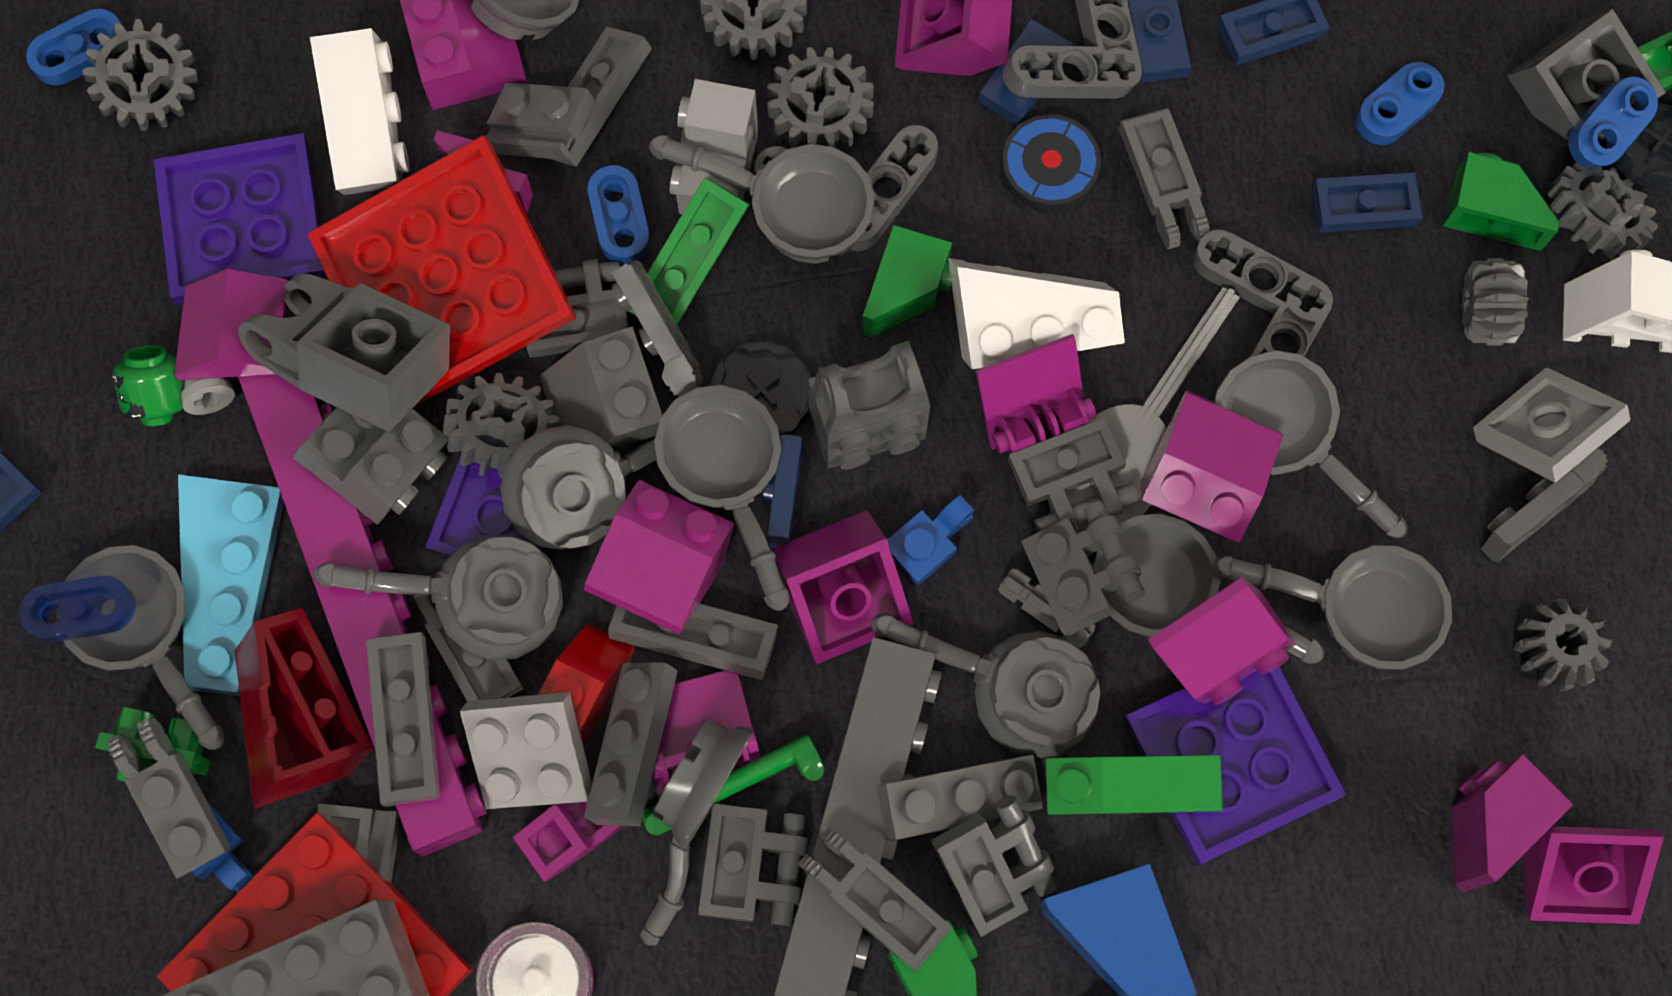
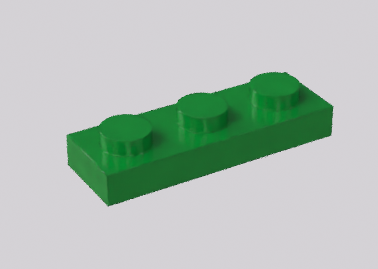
[629,177,750,325]

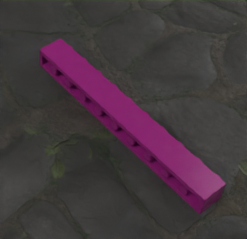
[238,374,487,857]

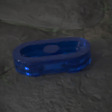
[19,576,136,642]

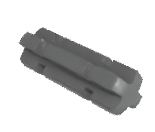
[998,568,1096,648]

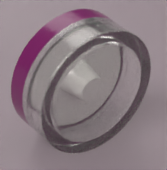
[476,922,594,996]

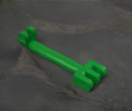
[642,734,824,835]

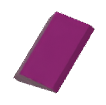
[174,269,288,381]

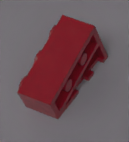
[234,608,373,809]

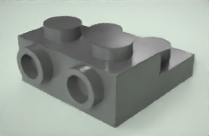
[293,407,448,525]

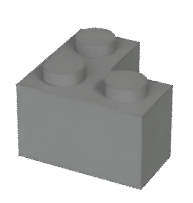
[670,79,758,214]

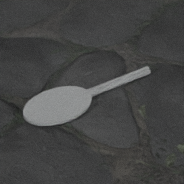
[1049,287,1239,534]

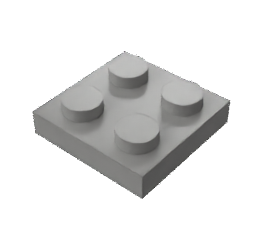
[1473,367,1630,483]
[460,692,592,809]

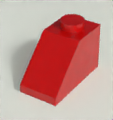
[538,624,635,743]

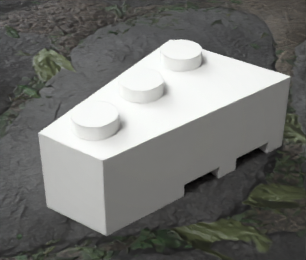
[310,28,410,195]
[1563,250,1672,353]
[948,258,1125,369]

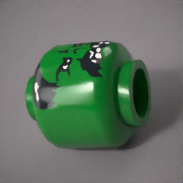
[113,345,184,426]

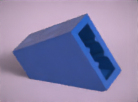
[1039,864,1197,996]

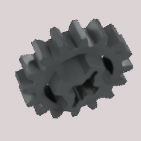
[700,0,807,60]
[83,19,198,131]
[767,47,874,148]
[1547,162,1658,260]
[443,373,559,479]

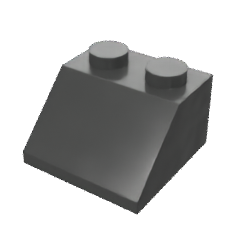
[1507,9,1666,143]
[539,327,662,455]

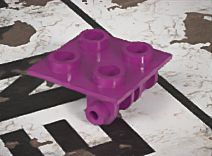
[975,334,1096,454]
[652,670,760,800]

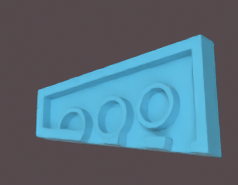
[178,475,284,696]

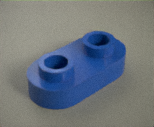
[26,9,123,85]
[1356,62,1444,145]
[1569,77,1658,168]
[587,165,650,265]

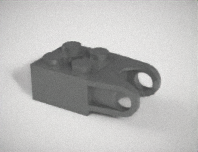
[238,273,450,432]
[808,341,931,470]

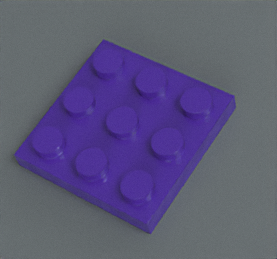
[154,133,328,305]
[1123,667,1346,866]

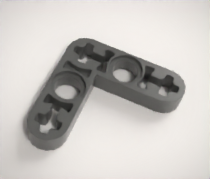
[1002,0,1142,99]
[754,125,938,251]
[1193,230,1333,356]

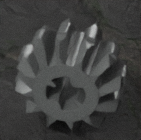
[1460,258,1529,346]
[1513,599,1613,691]

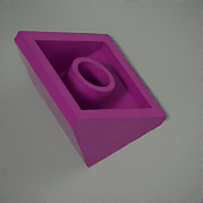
[1524,826,1664,924]

